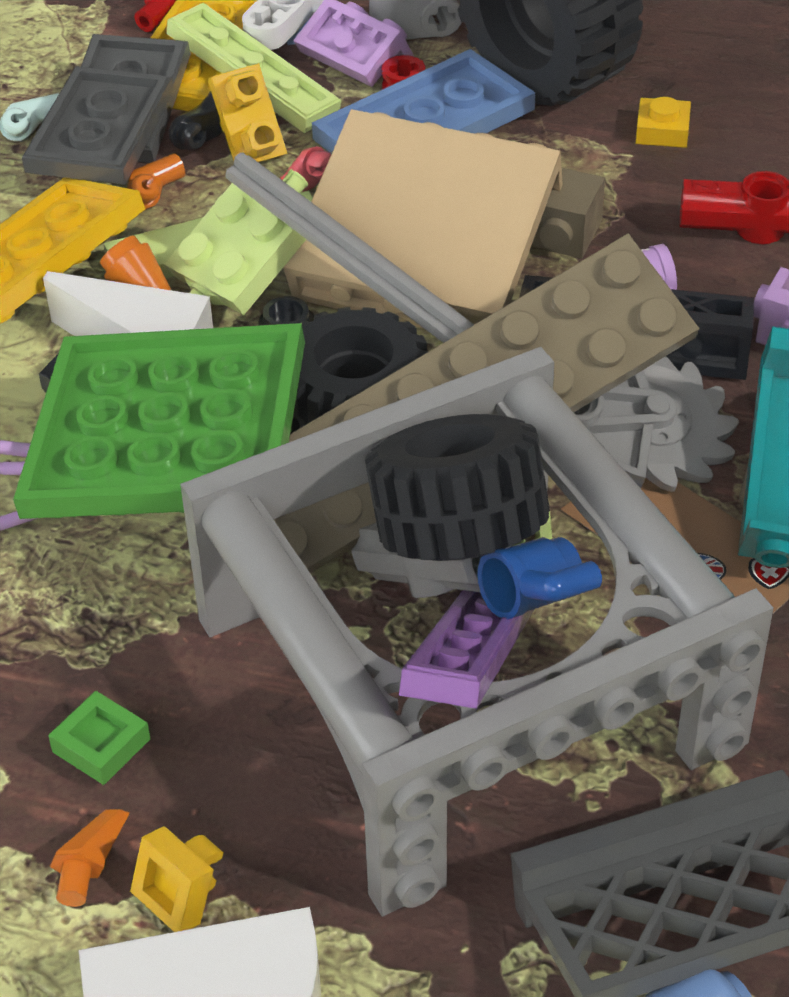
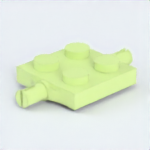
[164,169,308,315]

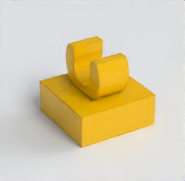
[130,826,224,932]

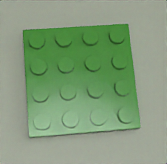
[13,323,305,519]

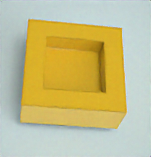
[635,97,691,148]

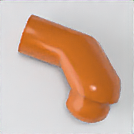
[127,153,185,209]

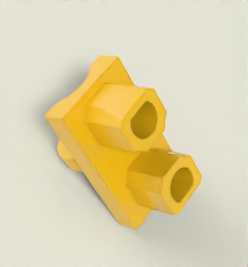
[208,63,287,163]

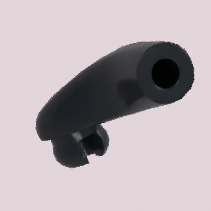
[169,91,222,150]

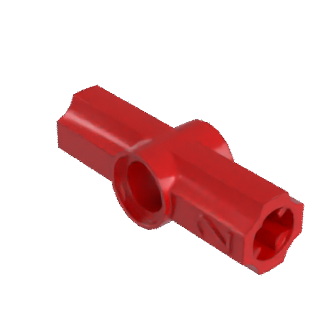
[679,171,789,244]

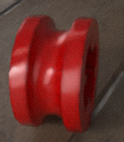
[381,55,426,90]

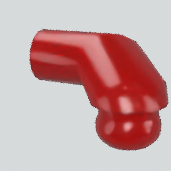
[134,0,176,32]

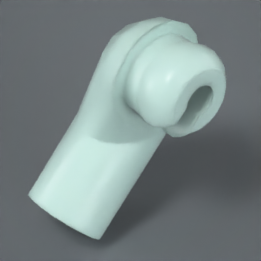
[0,93,59,142]

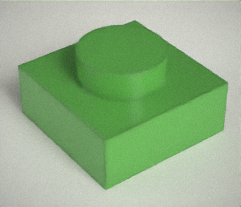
[48,691,150,785]

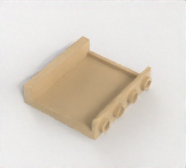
[283,109,563,328]

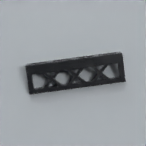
[519,275,754,380]

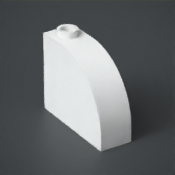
[79,907,321,997]

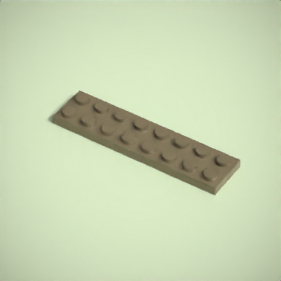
[273,233,700,574]

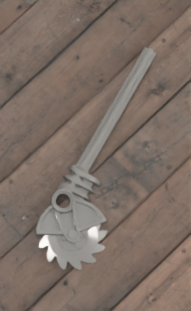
[225,152,739,492]

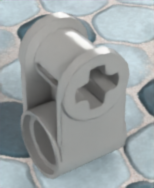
[369,0,462,39]

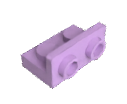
[293,0,414,87]

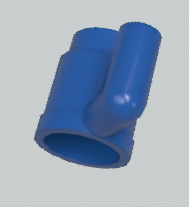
[477,537,602,619]

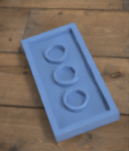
[312,49,535,154]

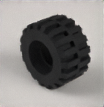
[290,307,428,434]
[365,414,550,561]

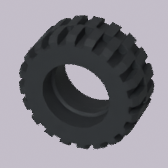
[457,0,643,106]

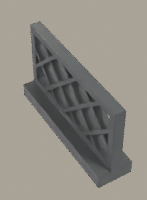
[511,769,789,997]

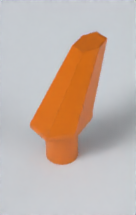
[50,809,130,907]

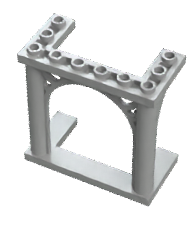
[180,347,774,917]

